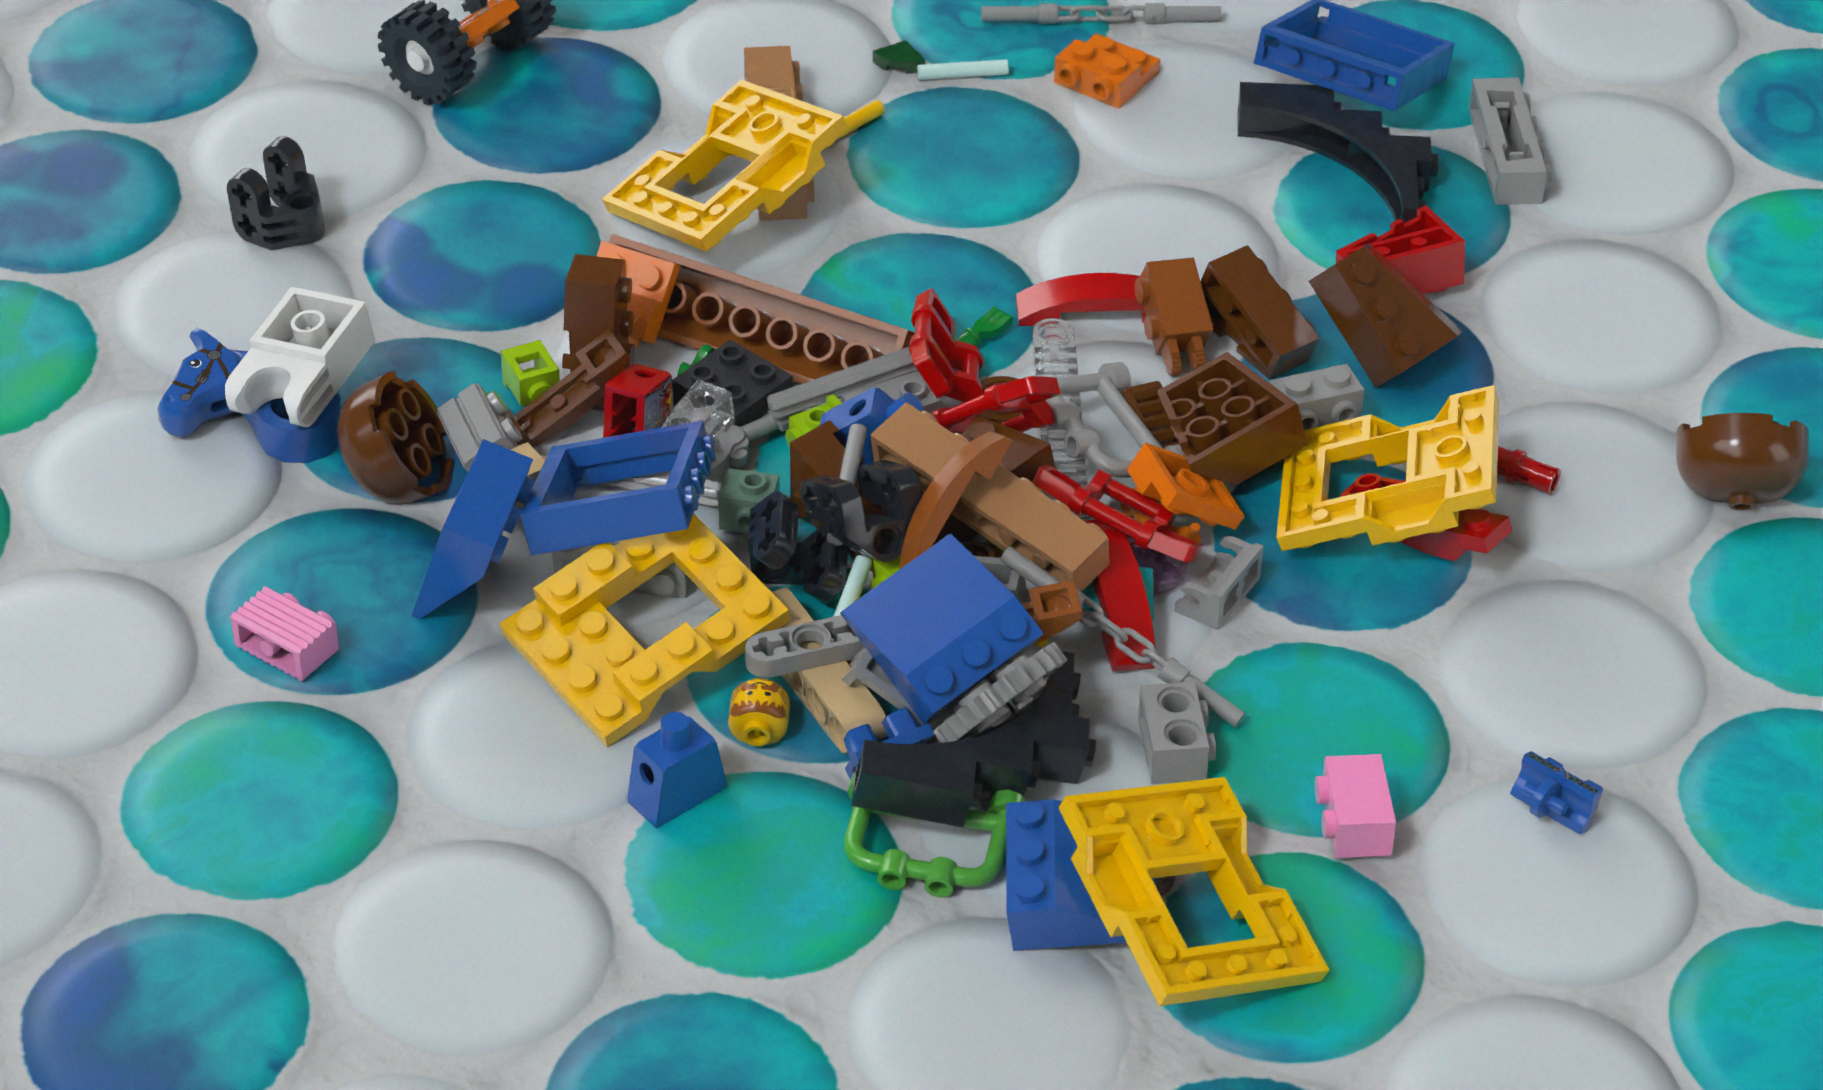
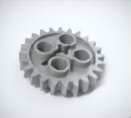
[933,642,1067,743]

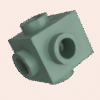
[718,468,786,534]

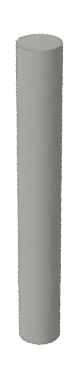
[827,424,867,545]

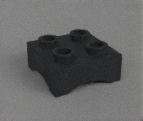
[672,339,793,427]

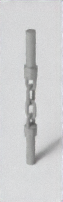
[981,3,1221,24]
[1000,546,1246,728]

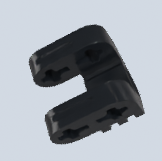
[227,136,325,250]
[800,460,922,562]
[748,491,848,603]

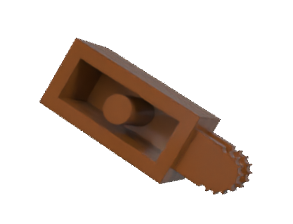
[1135,257,1213,376]

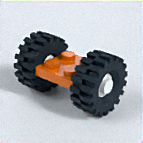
[377,0,556,105]

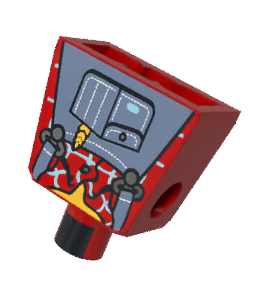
[603,364,673,438]

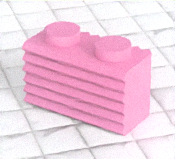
[231,586,339,682]

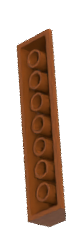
[609,234,914,384]

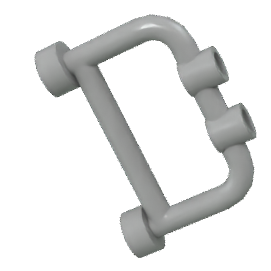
[1045,362,1184,478]

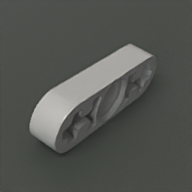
[745,615,864,678]

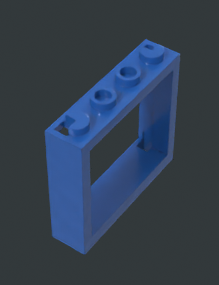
[1254,0,1455,111]
[520,420,716,555]

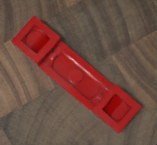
[1016,273,1146,326]
[1083,520,1156,671]

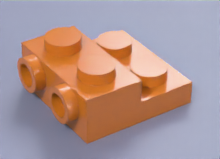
[1054,33,1161,109]
[596,240,681,348]
[1127,442,1245,530]

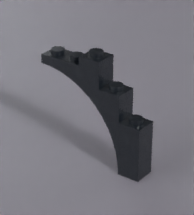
[1237,82,1439,223]
[851,651,1096,828]

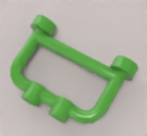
[844,772,1026,898]

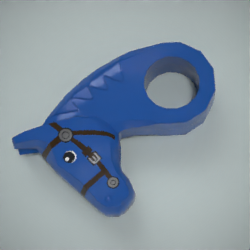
[157,328,342,463]

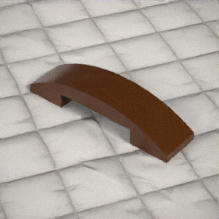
[503,328,630,448]

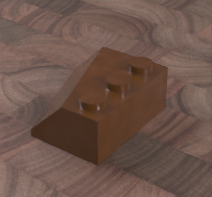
[1309,243,1462,388]
[1157,352,1307,485]

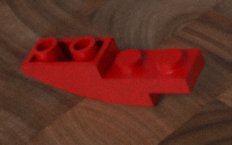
[1339,473,1512,561]

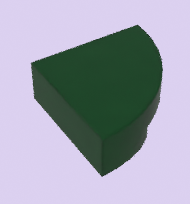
[873,40,925,74]

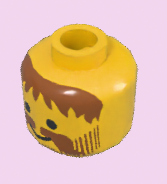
[728,678,790,746]

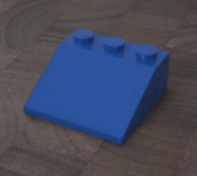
[412,439,535,619]
[840,533,1043,725]
[1006,799,1157,951]

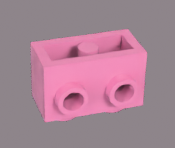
[1315,754,1396,858]

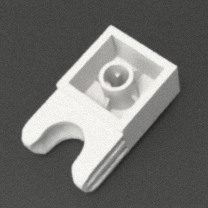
[225,286,376,427]

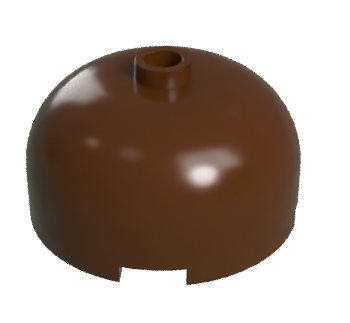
[337,371,455,505]
[1676,413,1809,510]

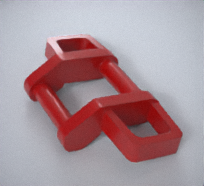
[909,288,984,402]
[930,376,1061,435]
[1032,465,1204,563]

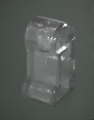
[662,379,735,437]

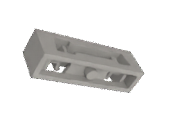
[1469,77,1552,205]

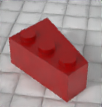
[1336,205,1465,294]

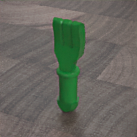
[955,306,1014,346]

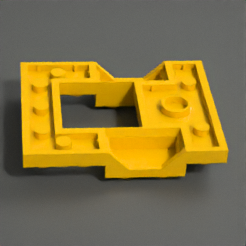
[602,80,848,252]
[1276,385,1499,551]
[499,513,791,748]
[1059,777,1329,1007]

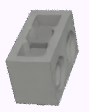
[1138,682,1216,784]

